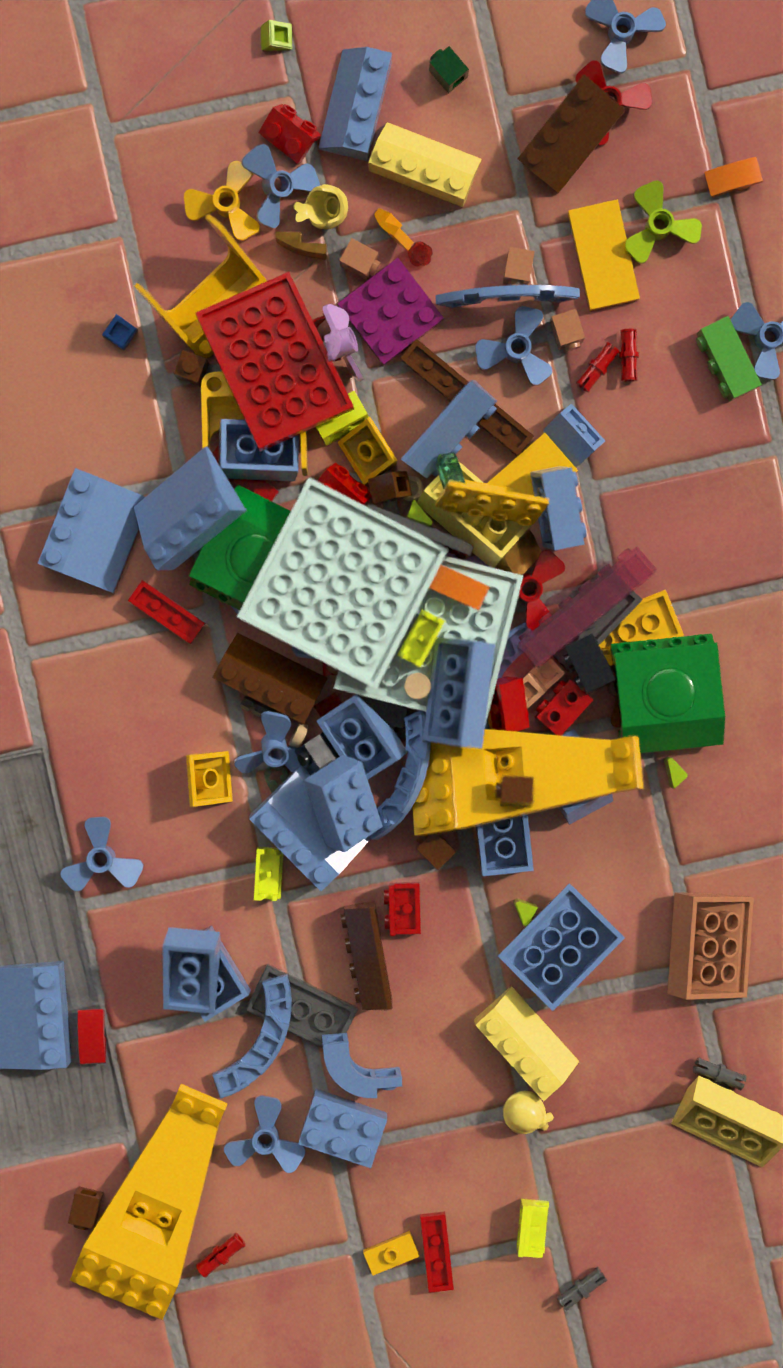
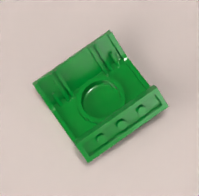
[189,485,291,610]
[610,634,725,753]

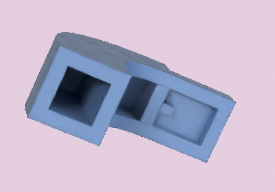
[322,1033,402,1098]

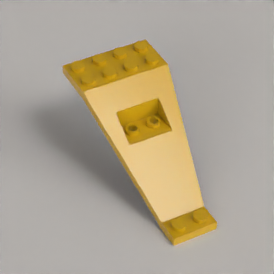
[413,729,643,836]
[70,1084,228,1320]

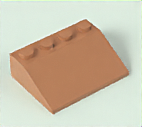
[668,893,754,1000]

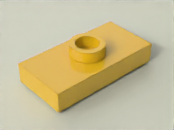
[363,1231,420,1276]

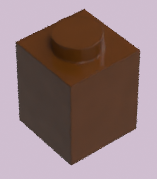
[174,350,209,387]
[368,471,412,504]
[496,776,534,807]
[416,833,456,870]
[68,1186,103,1230]

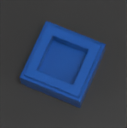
[102,314,138,351]

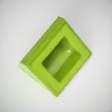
[513,898,538,926]

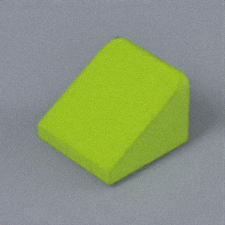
[261,20,292,51]
[407,500,433,528]
[664,757,688,789]

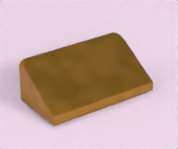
[496,530,541,575]

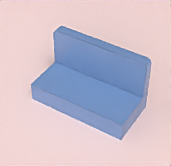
[543,404,605,467]

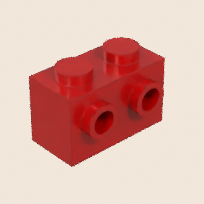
[488,676,530,732]
[535,679,593,736]

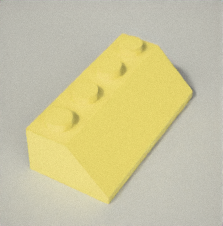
[369,122,482,207]
[417,458,532,568]
[474,986,579,1101]
[672,1076,783,1167]

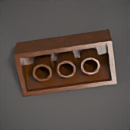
[517,75,626,193]
[212,633,328,724]
[340,901,393,1010]

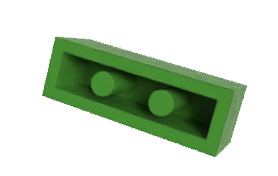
[696,316,762,402]

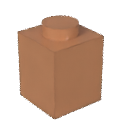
[339,238,381,280]
[503,247,535,285]
[550,309,585,352]

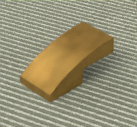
[275,231,327,260]

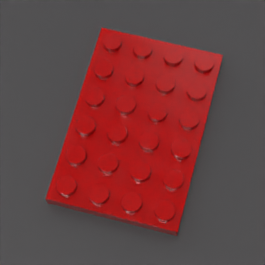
[195,272,354,451]

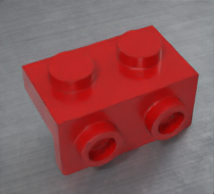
[258,104,321,164]
[317,463,372,505]
[384,882,421,937]

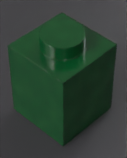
[429,46,469,94]

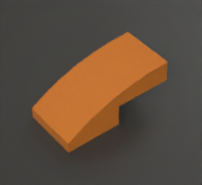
[704,157,763,198]
[429,565,490,611]

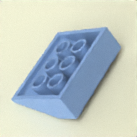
[134,447,246,570]
[38,468,145,593]
[249,765,371,891]
[498,883,625,1011]
[0,961,72,1070]

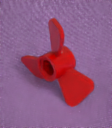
[576,60,652,146]
[495,550,565,630]

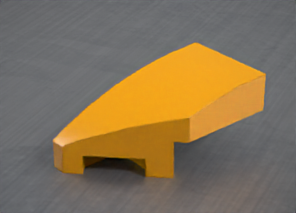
[374,208,414,250]

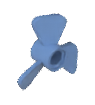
[585,0,666,74]
[241,144,320,228]
[730,302,783,380]
[475,306,552,385]
[234,711,300,773]
[61,817,144,891]
[224,1095,305,1173]

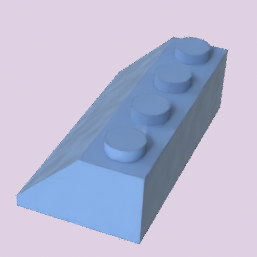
[319,47,392,161]
[401,380,497,478]
[423,637,495,748]

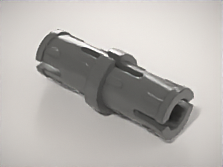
[693,1057,747,1091]
[557,1267,607,1311]

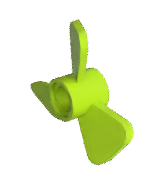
[625,180,702,264]

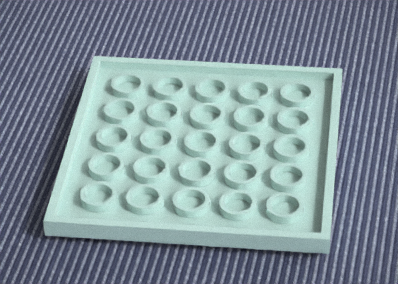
[237,478,448,689]
[334,556,523,724]

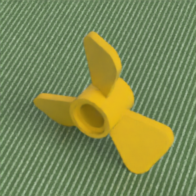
[184,161,260,241]

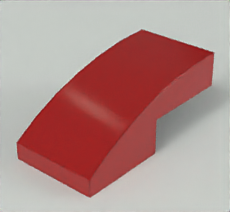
[78,1009,106,1065]

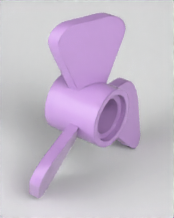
[322,304,364,382]

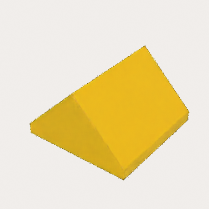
[337,417,397,485]
[186,751,233,807]

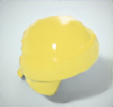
[293,184,348,229]
[503,1091,554,1134]

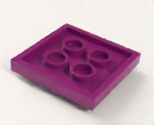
[338,258,444,366]

